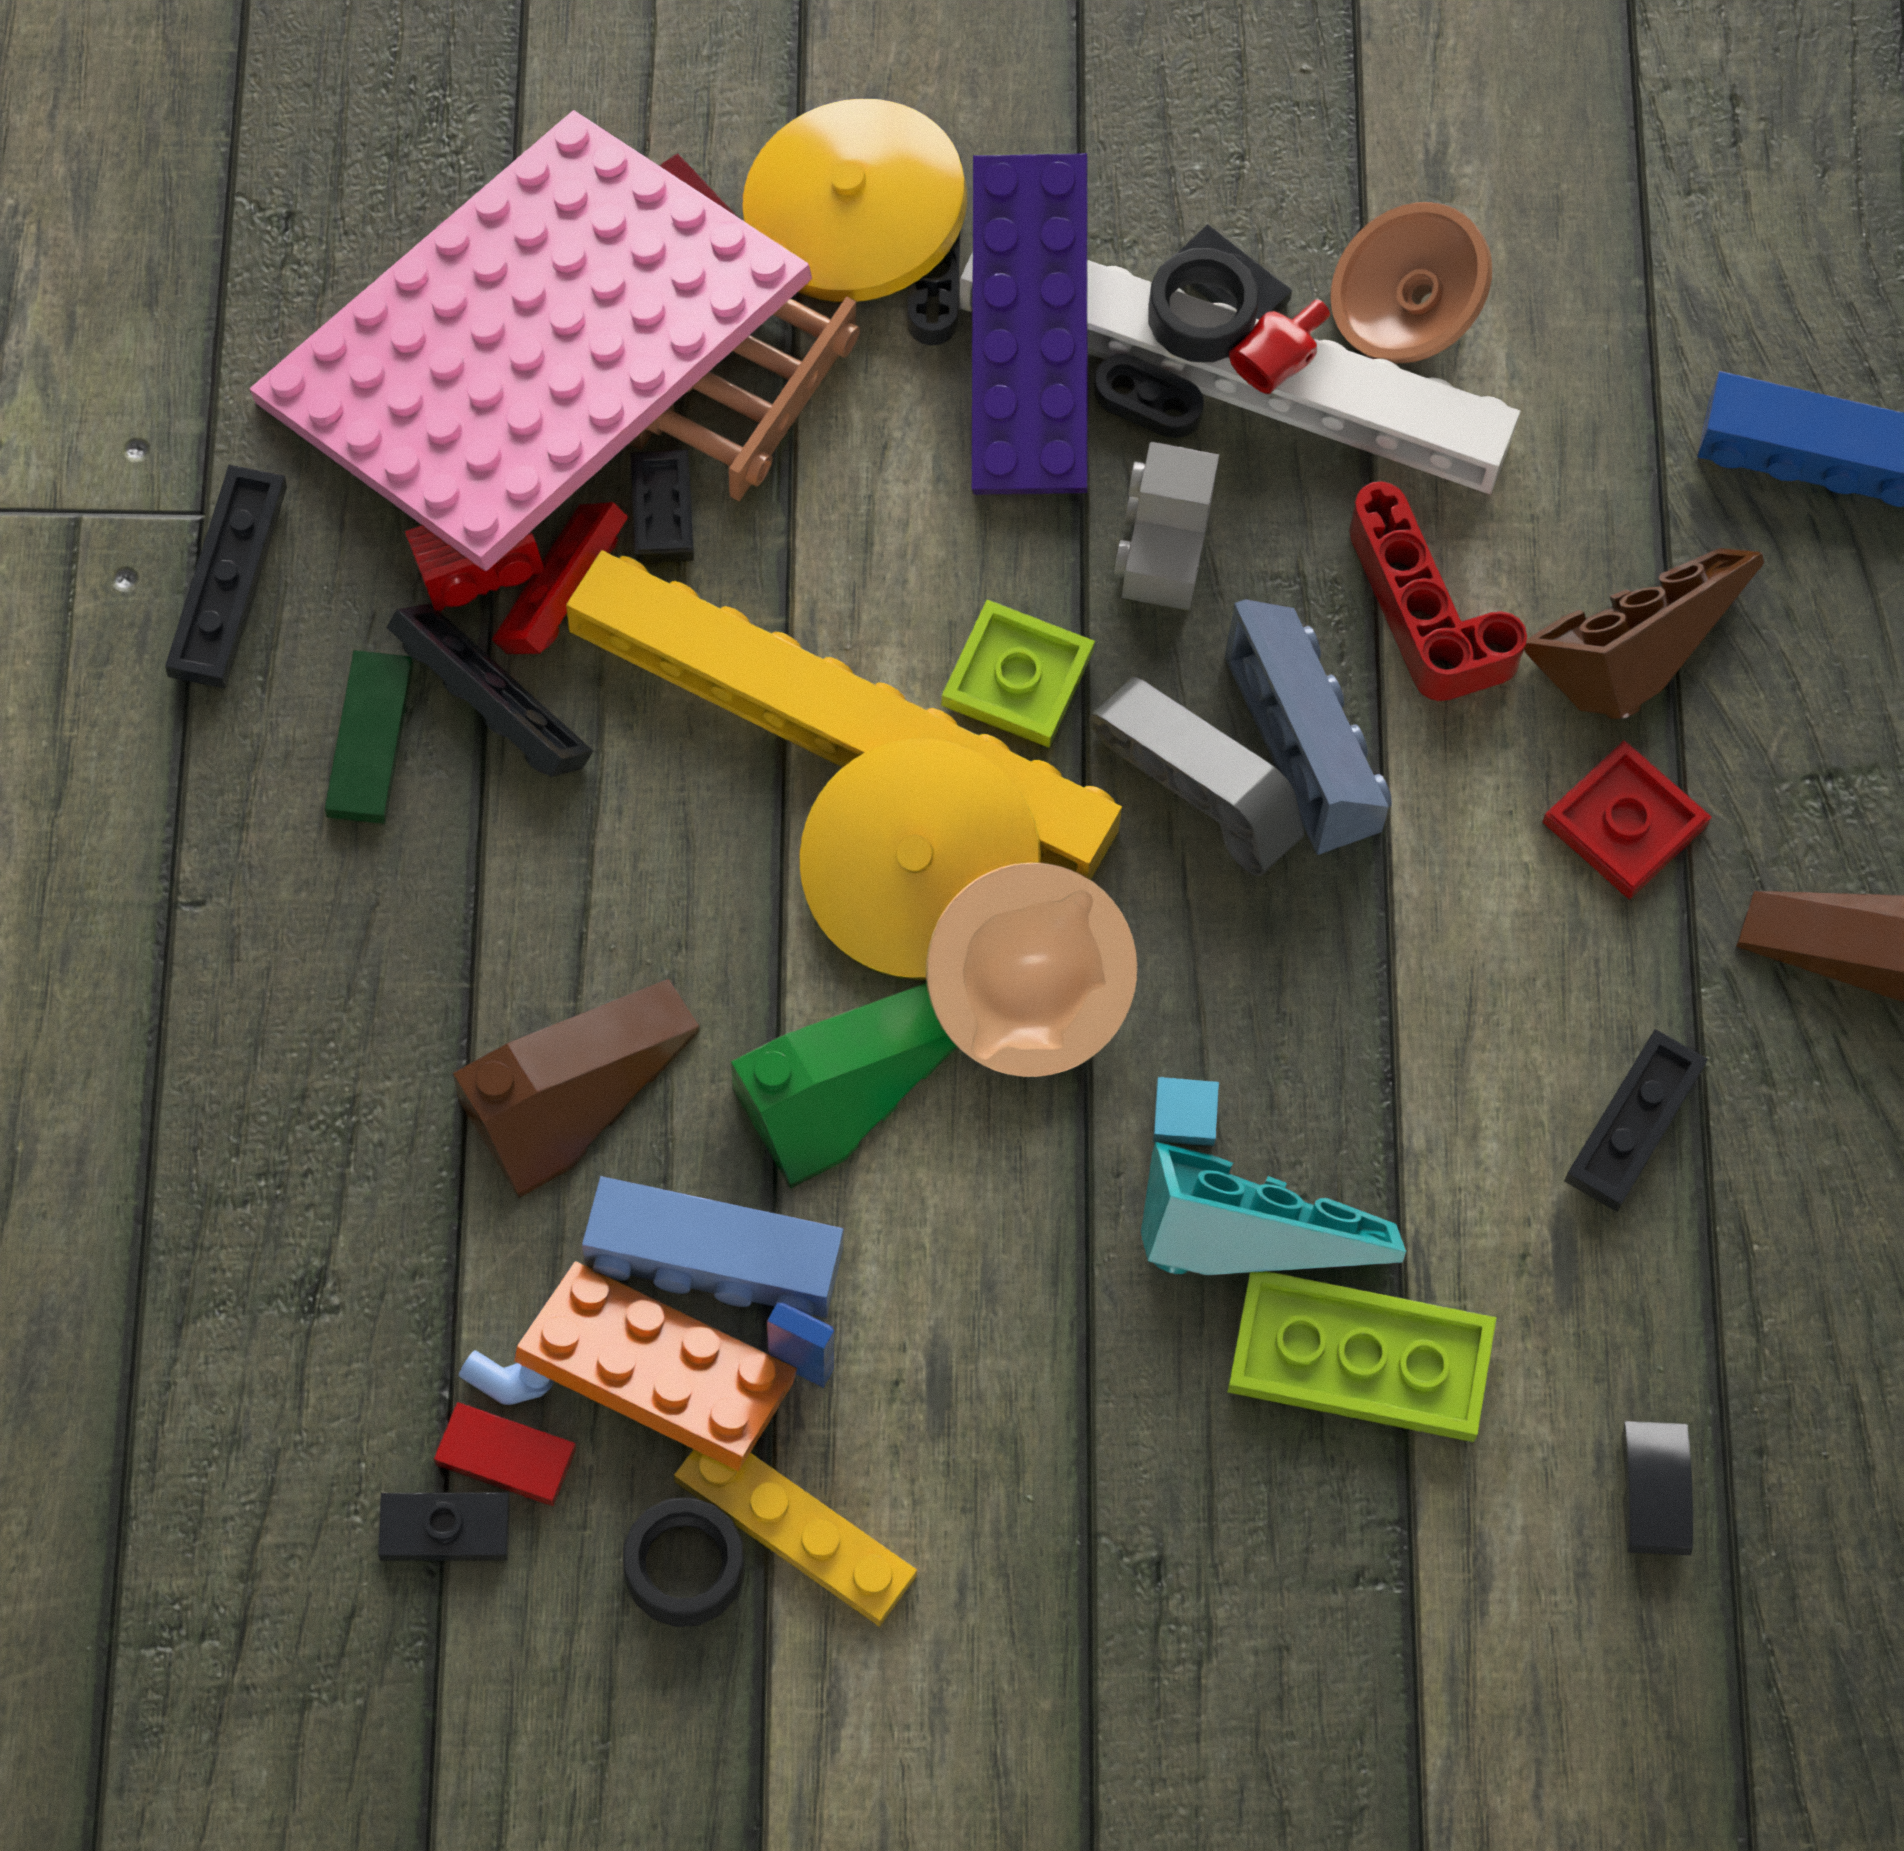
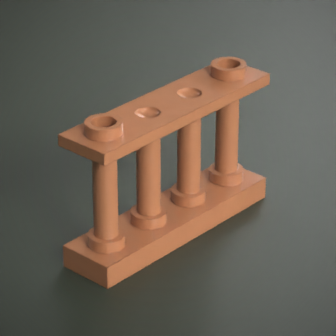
[629,297,860,502]

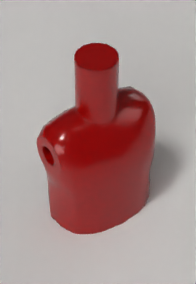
[1229,299,1330,395]

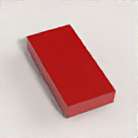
[434,1402,576,1507]

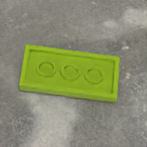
[1227,1271,1497,1442]

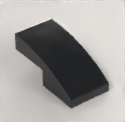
[1621,1421,1693,1556]

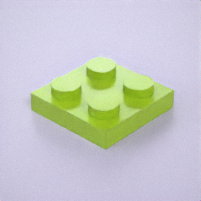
[941,599,1095,748]

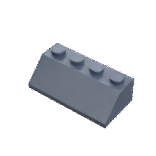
[1225,599,1392,855]

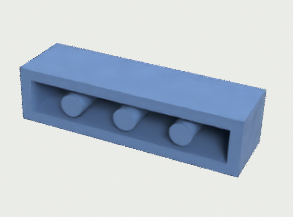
[582,1176,844,1318]

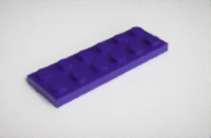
[972,153,1088,495]

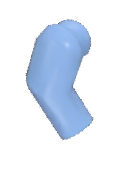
[458,1350,554,1405]

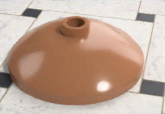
[1331,202,1492,364]

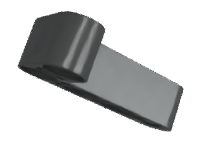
[1089,677,1304,876]

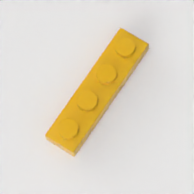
[674,1449,917,1627]

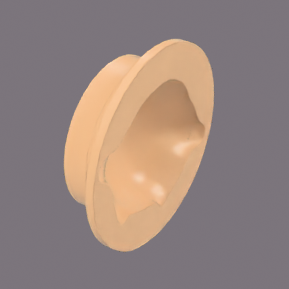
[926,863,1137,1077]

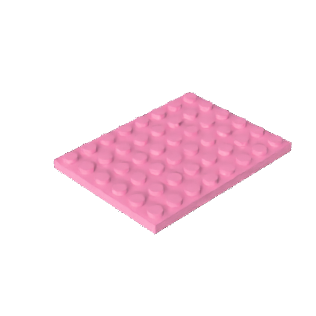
[250,110,812,571]

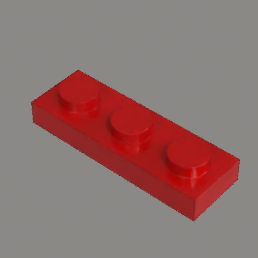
[492,502,628,654]

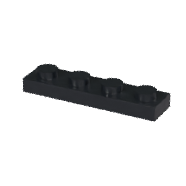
[165,465,287,689]
[386,603,594,777]

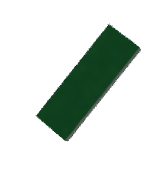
[325,650,413,824]

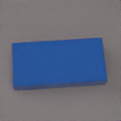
[767,1302,834,1388]

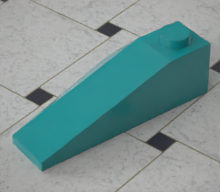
[1141,1142,1406,1275]

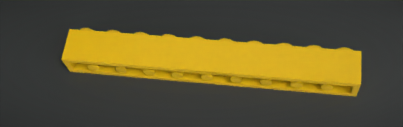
[566,550,1122,880]

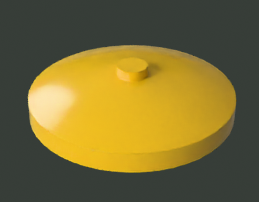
[743,99,967,302]
[800,739,1041,980]

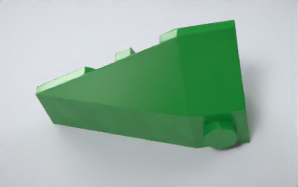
[731,983,957,1189]

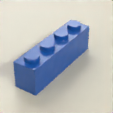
[1697,371,1904,507]

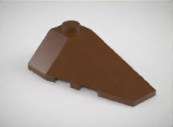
[1524,548,1765,719]
[1736,891,1904,1002]
[453,979,700,1198]

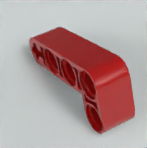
[1349,481,1527,701]

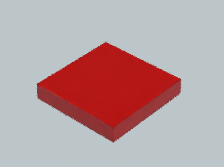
[1542,740,1712,900]

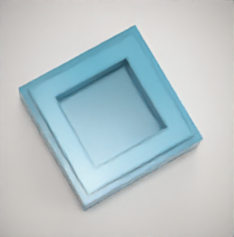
[1153,1077,1219,1146]

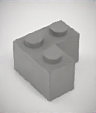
[1114,442,1219,611]

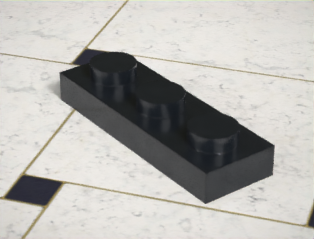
[1564,1029,1708,1212]

